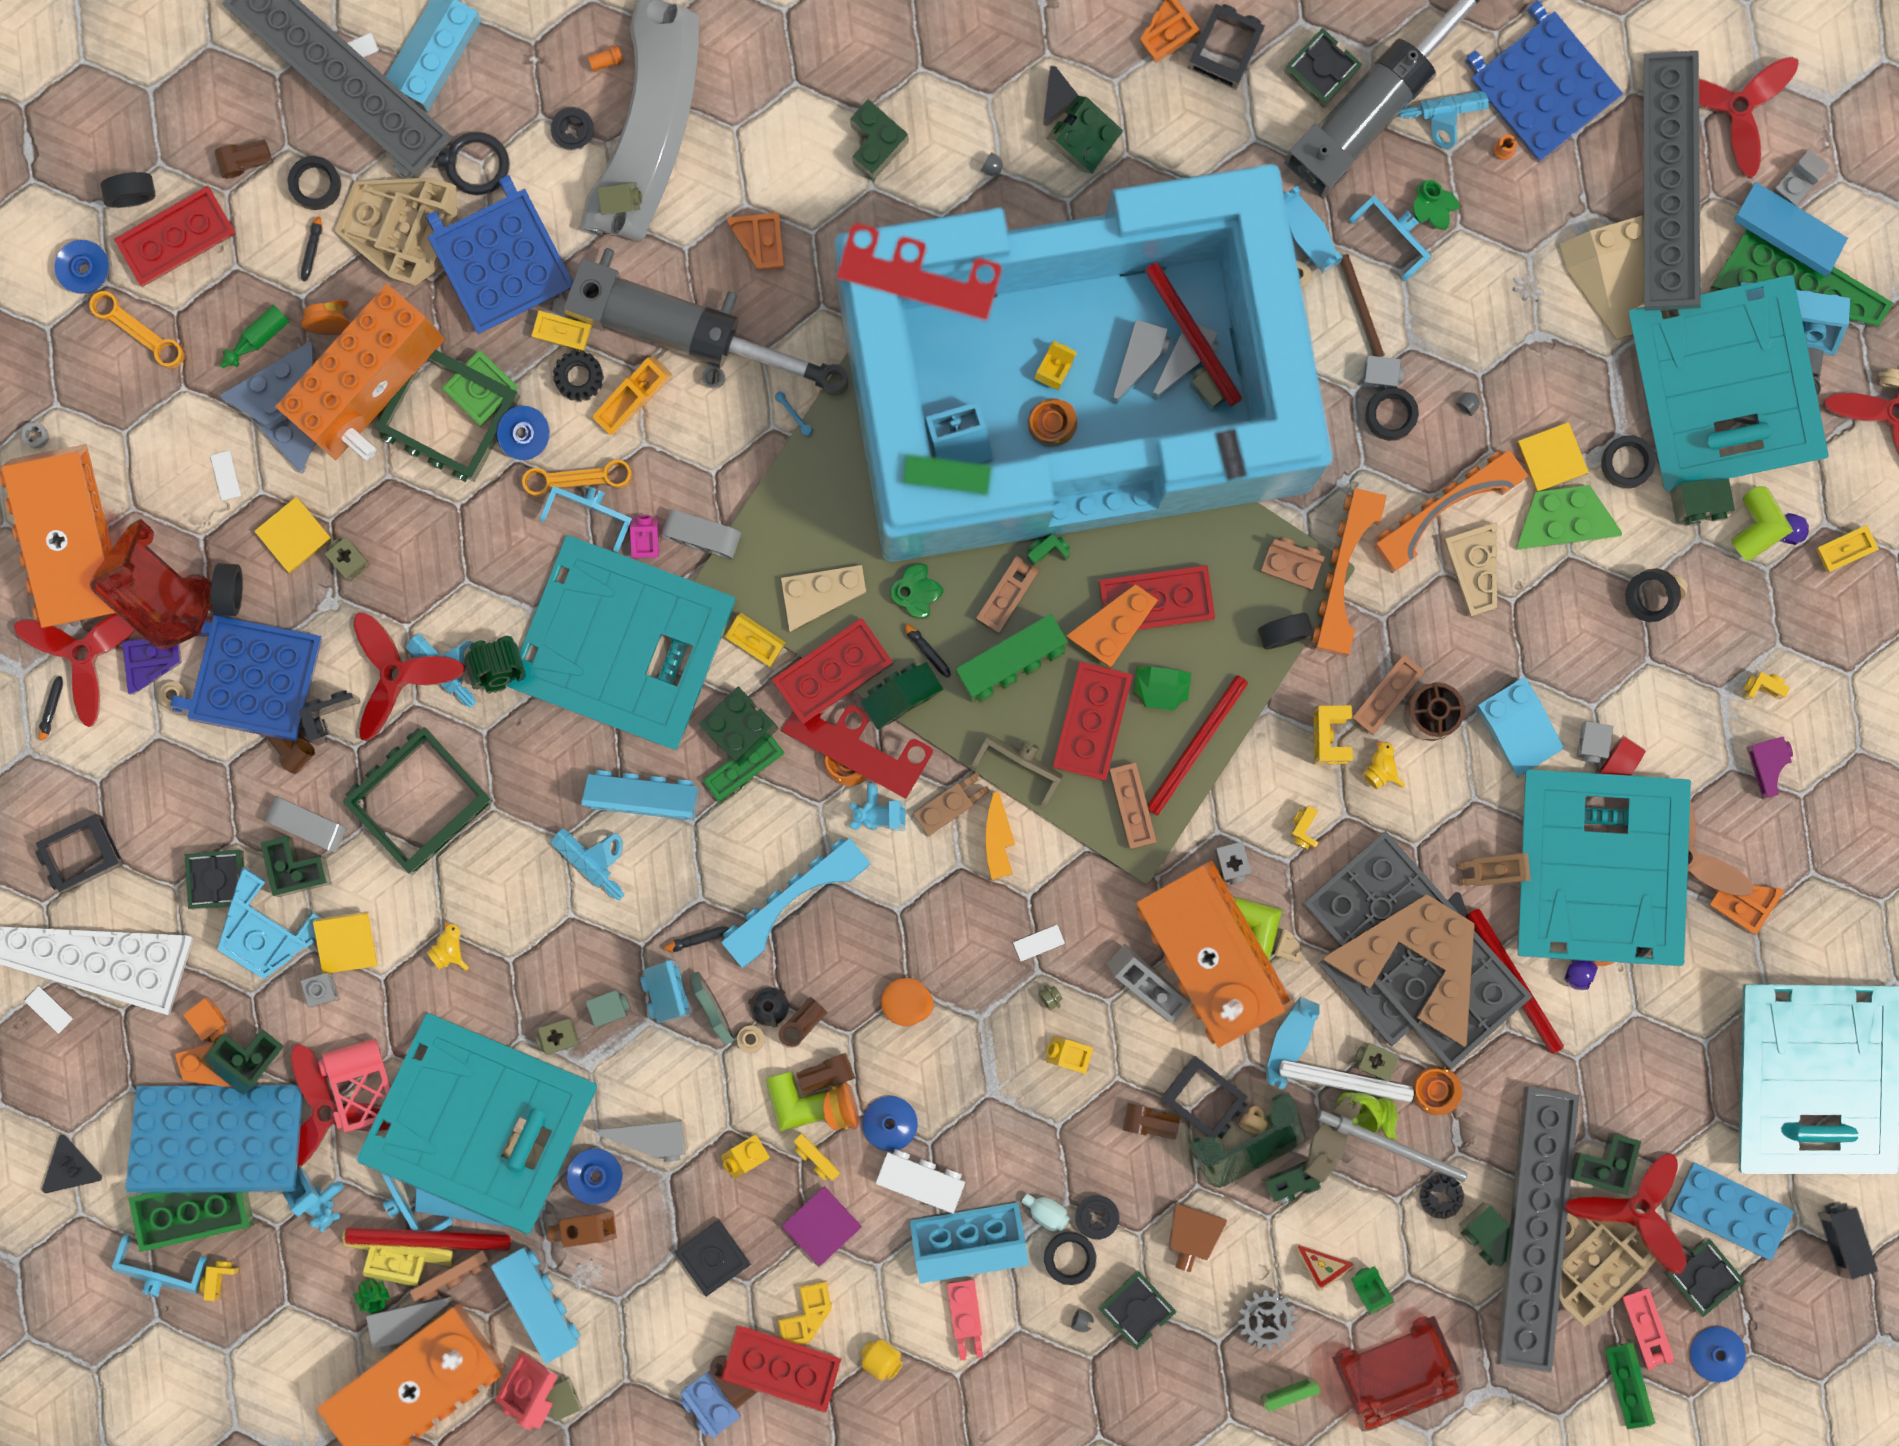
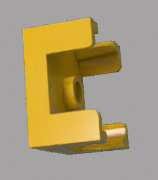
[1313,705,1353,765]

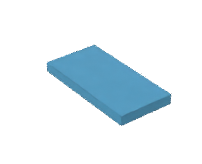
[1733,182,1848,277]

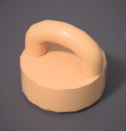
[1239,1106,1268,1135]

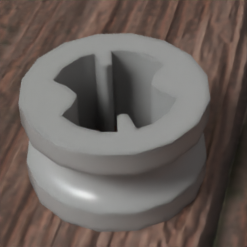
[22,423,49,449]

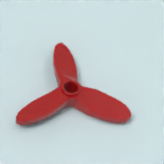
[1699,57,1799,179]
[1823,391,1899,455]
[14,607,144,727]
[354,613,466,741]
[291,1044,391,1167]
[1564,1154,1686,1274]

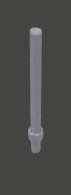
[1316,1110,1467,1182]

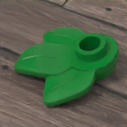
[1412,180,1460,230]
[890,564,944,618]

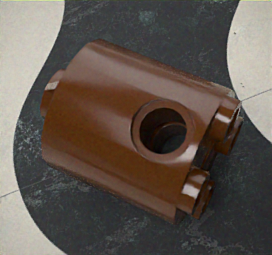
[1403,682,1465,741]

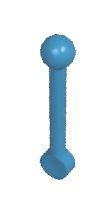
[775,392,813,437]

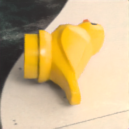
[1362,741,1406,790]
[426,922,469,971]

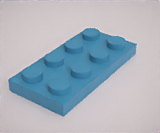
[1669,1162,1794,1261]

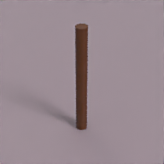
[1340,254,1385,357]

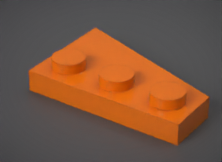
[1066,584,1158,668]

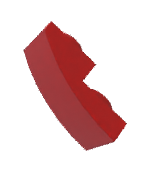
[1597,735,1646,799]

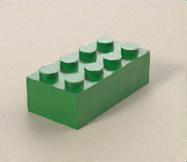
[955,613,1068,703]
[128,1192,255,1252]

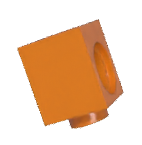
[183,998,230,1042]

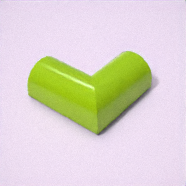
[1731,486,1794,562]
[1233,896,1283,961]
[765,1071,827,1132]

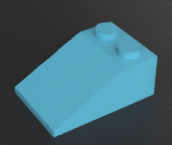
[1474,677,1564,777]
[640,960,691,1023]

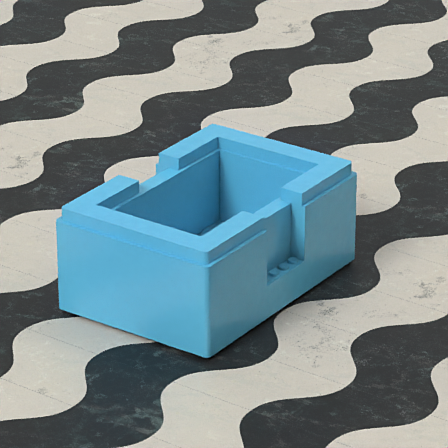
[835,164,1332,562]

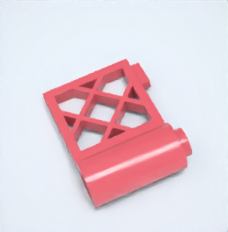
[318,1038,390,1133]

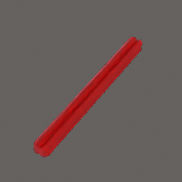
[1145,262,1242,406]
[1147,675,1248,816]
[1467,908,1564,1054]
[344,1228,511,1251]

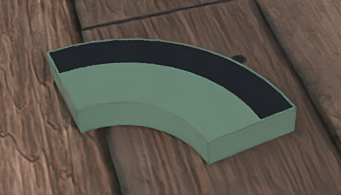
[690,971,734,1045]

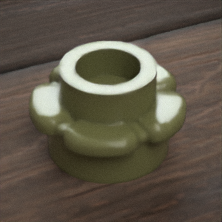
[1038,985,1063,1011]

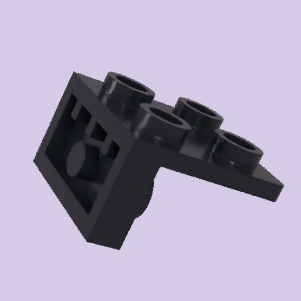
[299,690,361,746]

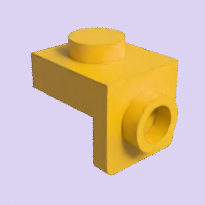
[1034,341,1077,391]
[1743,672,1791,700]
[1290,805,1318,850]
[721,1134,770,1179]
[200,1261,239,1301]

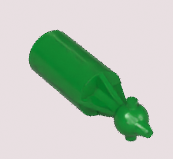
[220,304,290,369]

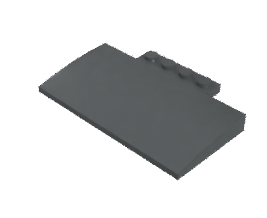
[1302,831,1533,1070]

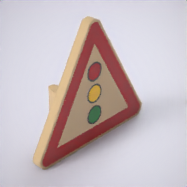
[1295,1245,1355,1291]

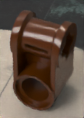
[710,1355,757,1409]

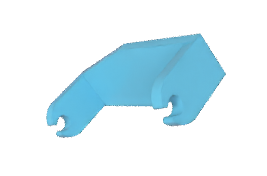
[1284,186,1343,273]
[1348,195,1433,281]
[539,486,632,553]
[1266,996,1320,1089]
[381,1173,453,1232]
[112,1234,208,1298]

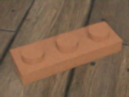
[1351,654,1425,736]
[1109,763,1157,849]
[410,1250,491,1302]

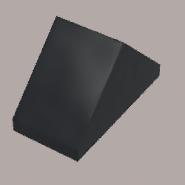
[1043,65,1078,125]

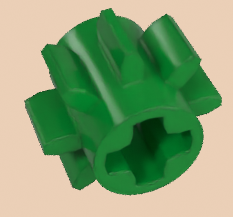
[353,1279,390,1314]

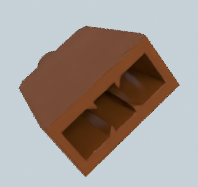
[1169,1203,1227,1273]
[547,1211,617,1247]

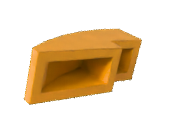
[592,356,673,436]
[985,791,1015,881]

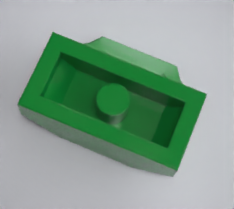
[1133,666,1192,711]

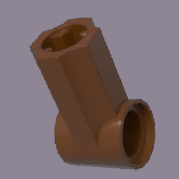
[214,139,272,179]
[265,736,315,774]
[779,997,828,1048]
[796,1053,855,1095]
[1122,1103,1180,1140]

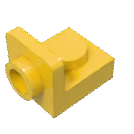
[1046,1036,1093,1074]

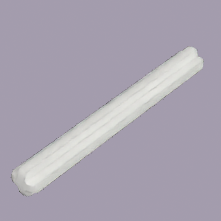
[1279,1060,1414,1103]

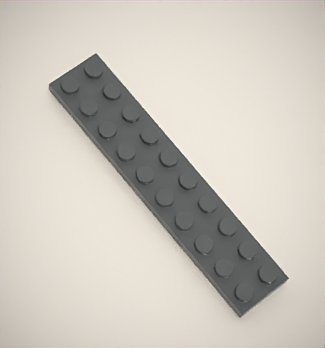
[223,0,453,178]
[1644,50,1701,311]
[1496,1086,1579,1372]

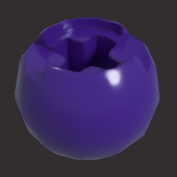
[1780,513,1809,545]
[1564,960,1598,991]

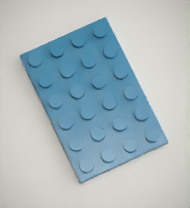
[125,1085,303,1193]

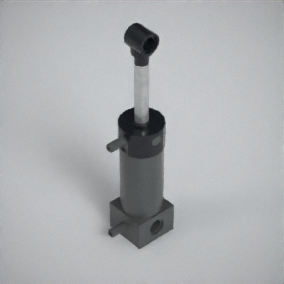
[1284,0,1480,199]
[564,248,848,396]

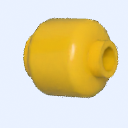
[860,1339,903,1381]

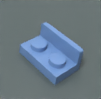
[680,1371,741,1438]

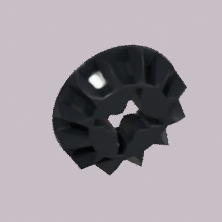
[551,107,594,151]
[1420,1174,1464,1219]
[1075,1195,1119,1240]

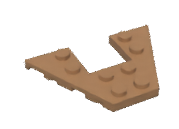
[1322,895,1474,1047]

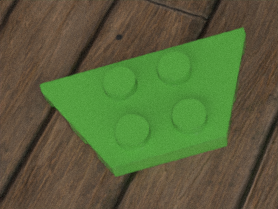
[1516,485,1622,550]

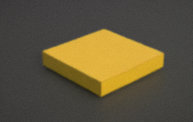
[1517,422,1589,492]
[254,496,332,574]
[313,911,378,974]

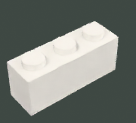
[876,1149,965,1214]

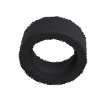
[287,156,342,210]
[100,172,156,208]
[1365,387,1419,441]
[1601,435,1656,489]
[211,563,243,616]
[1625,568,1681,622]
[1258,613,1314,650]
[1044,1232,1097,1285]

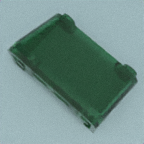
[1186,1091,1305,1188]

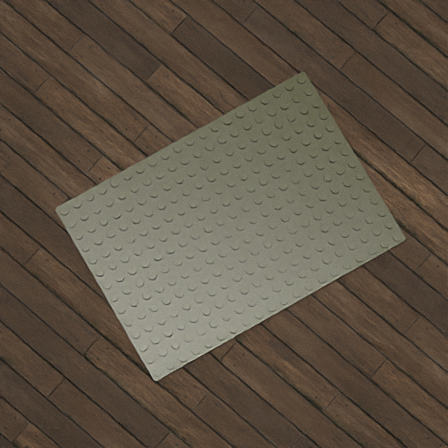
[694,352,1355,883]

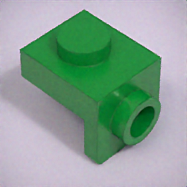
[1027,534,1070,566]
[1351,1266,1394,1315]

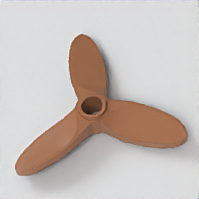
[1688,799,1753,897]

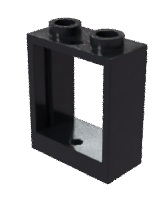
[1188,4,1265,90]
[36,814,124,893]
[1160,1055,1248,1140]
[1818,1201,1878,1280]

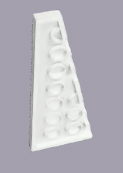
[0,927,194,1015]

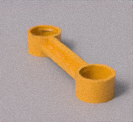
[90,291,184,369]
[522,460,632,497]

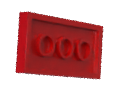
[114,186,237,287]
[1099,565,1215,631]
[772,617,893,725]
[1053,661,1133,781]
[720,1325,842,1413]

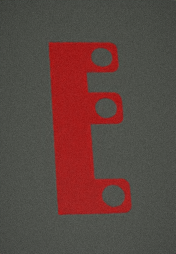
[836,223,1002,321]
[781,705,933,799]

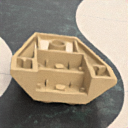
[334,177,458,286]
[1559,215,1669,340]
[1559,1194,1655,1327]

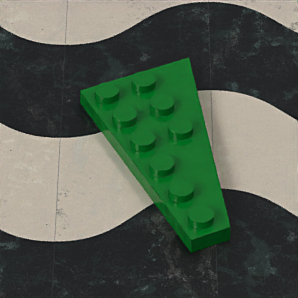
[1710,229,1893,327]

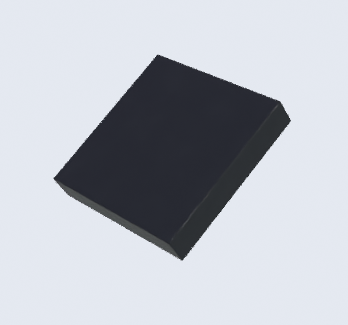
[674,1219,751,1297]

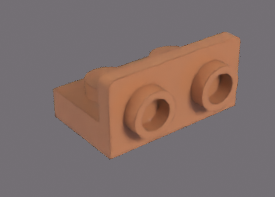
[1260,537,1325,591]

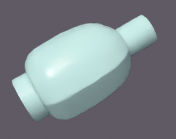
[1022,1193,1071,1232]

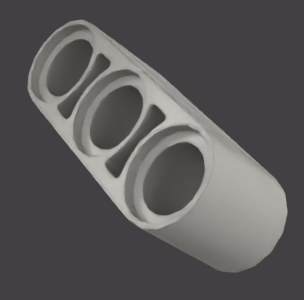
[660,509,742,559]
[264,796,347,853]

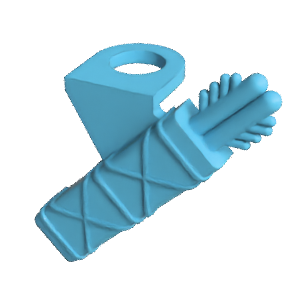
[1399,91,1489,149]
[406,633,476,708]
[551,828,624,901]

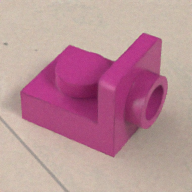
[630,515,659,558]

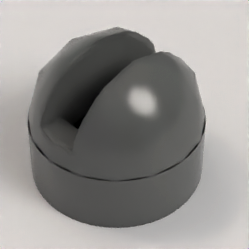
[981,152,1003,176]
[702,366,726,389]
[1456,392,1480,416]
[1071,1308,1094,1333]

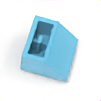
[925,402,993,464]

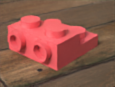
[495,1351,558,1430]

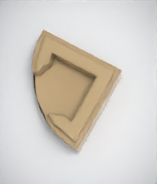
[1274,929,1302,964]

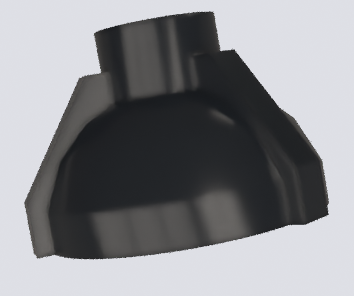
[748,987,789,1028]

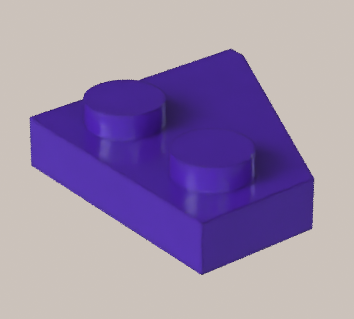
[122,635,182,695]

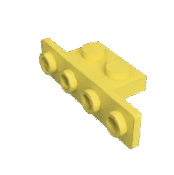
[342,1230,453,1287]

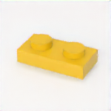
[531,311,592,351]
[1816,525,1879,573]
[725,613,786,667]
[793,1133,841,1181]

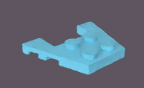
[217,866,322,979]

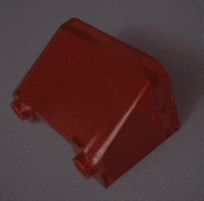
[90,519,211,649]
[1331,1316,1463,1432]

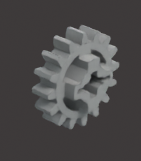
[1237,1289,1298,1351]

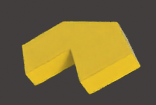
[778,1281,832,1345]

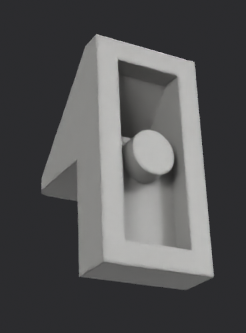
[1773,149,1830,206]

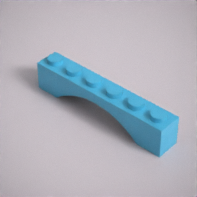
[721,838,871,968]

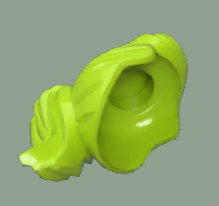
[1336,1092,1398,1139]

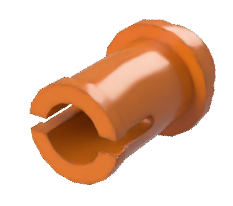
[588,45,624,72]
[1494,134,1517,160]

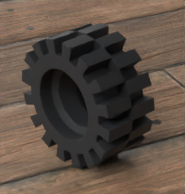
[553,350,604,402]

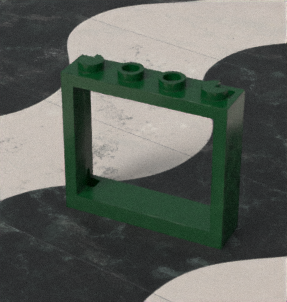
[375,350,521,483]
[343,727,494,875]

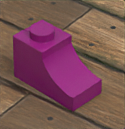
[1747,736,1793,800]

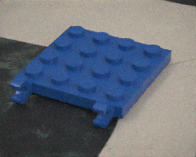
[1464,0,1624,162]
[426,175,573,335]
[170,615,322,742]

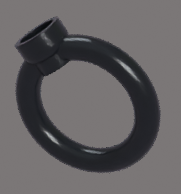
[438,132,510,195]

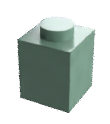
[585,990,631,1027]

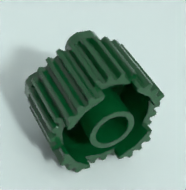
[464,636,526,694]

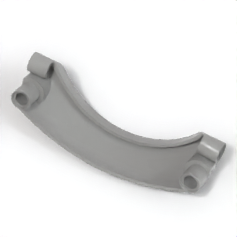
[579,0,700,242]

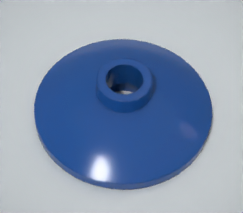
[54,240,109,294]
[496,406,550,460]
[863,1096,918,1151]
[567,1149,623,1205]
[1690,1326,1746,1382]

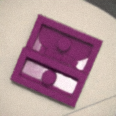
[781,1186,862,1268]

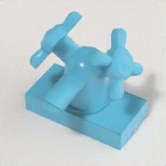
[849,781,906,831]
[283,1165,344,1233]

